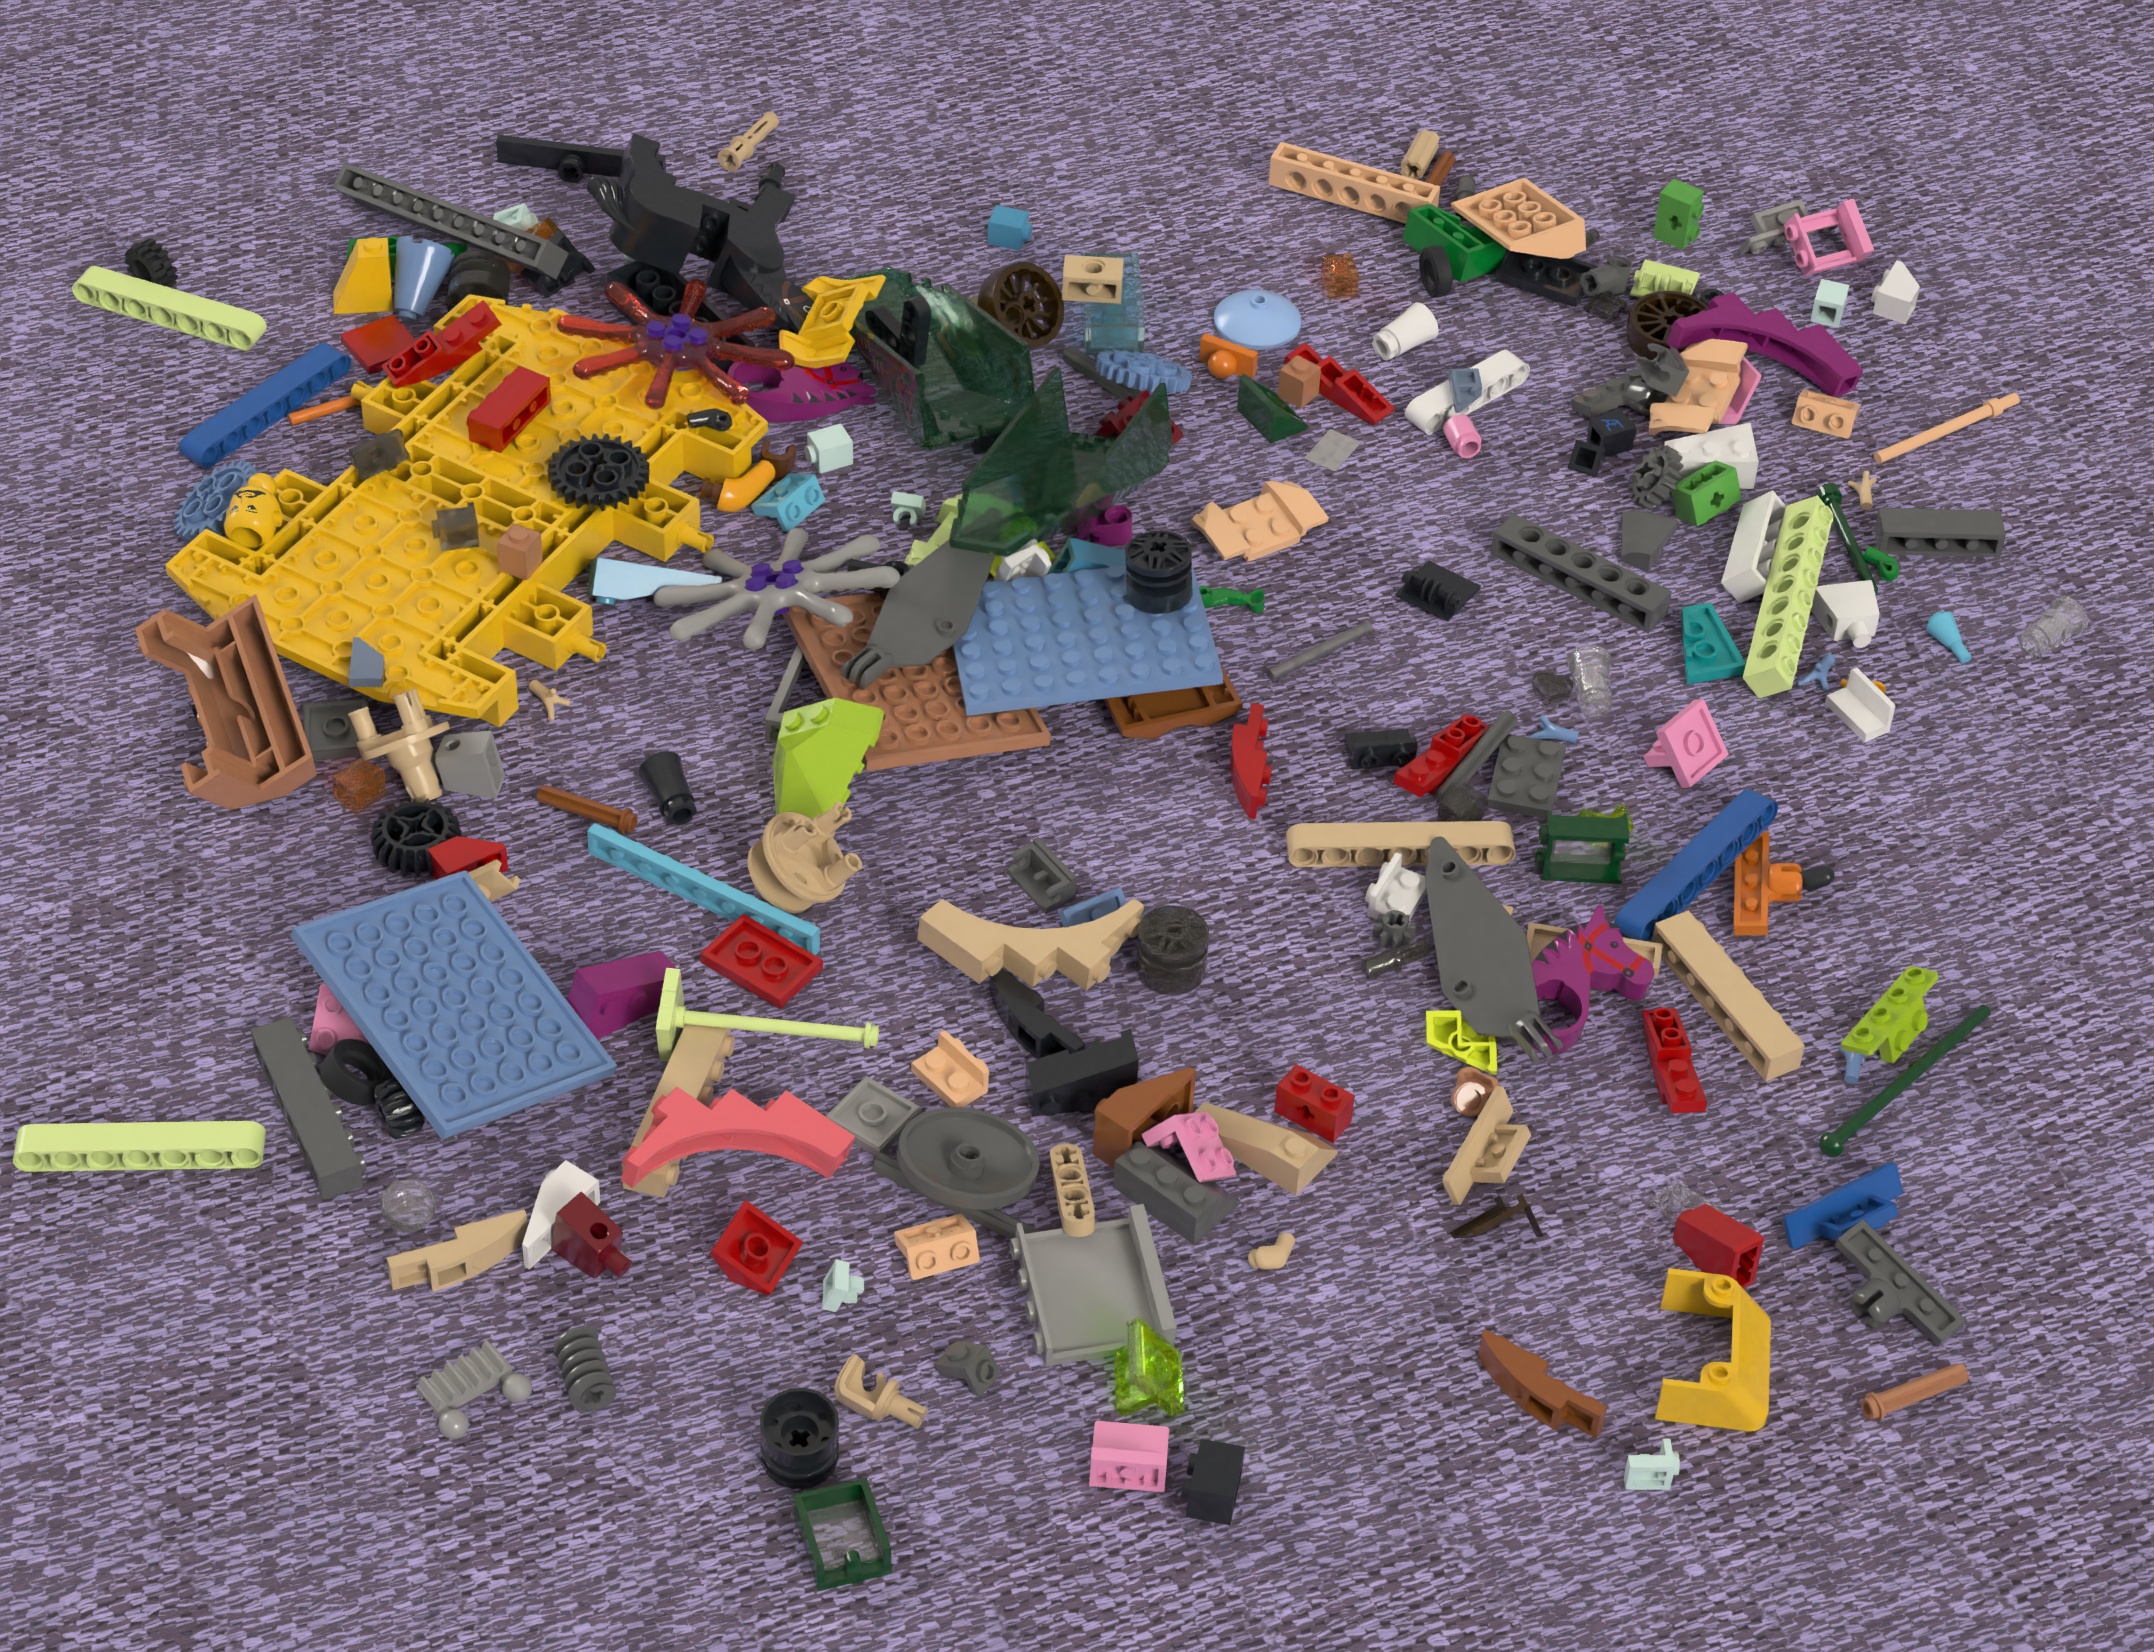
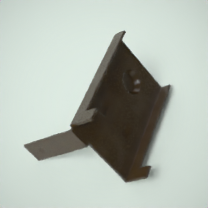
[1450,1194,1543,1239]

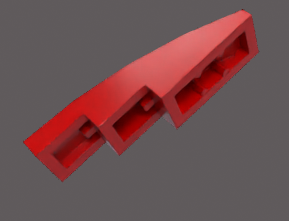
[1283,343,1395,425]

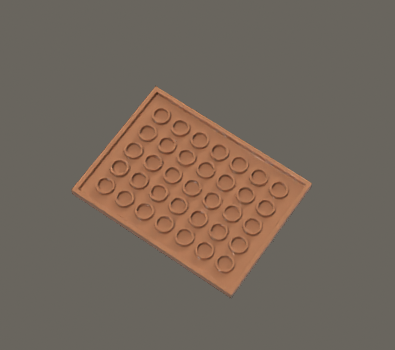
[782,592,1051,771]

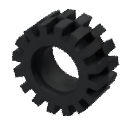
[125,238,178,288]

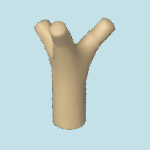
[1848,471,1877,510]
[529,679,570,721]

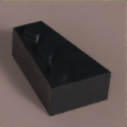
[1025,1029,1139,1117]

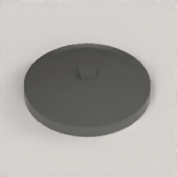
[897,1107,1040,1210]

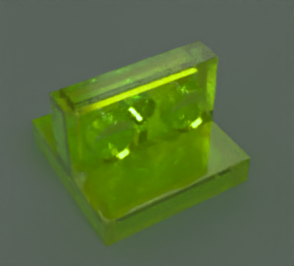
[1114,1317,1184,1417]

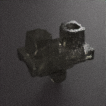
[348,428,410,481]

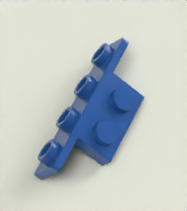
[1782,1162,1903,1249]

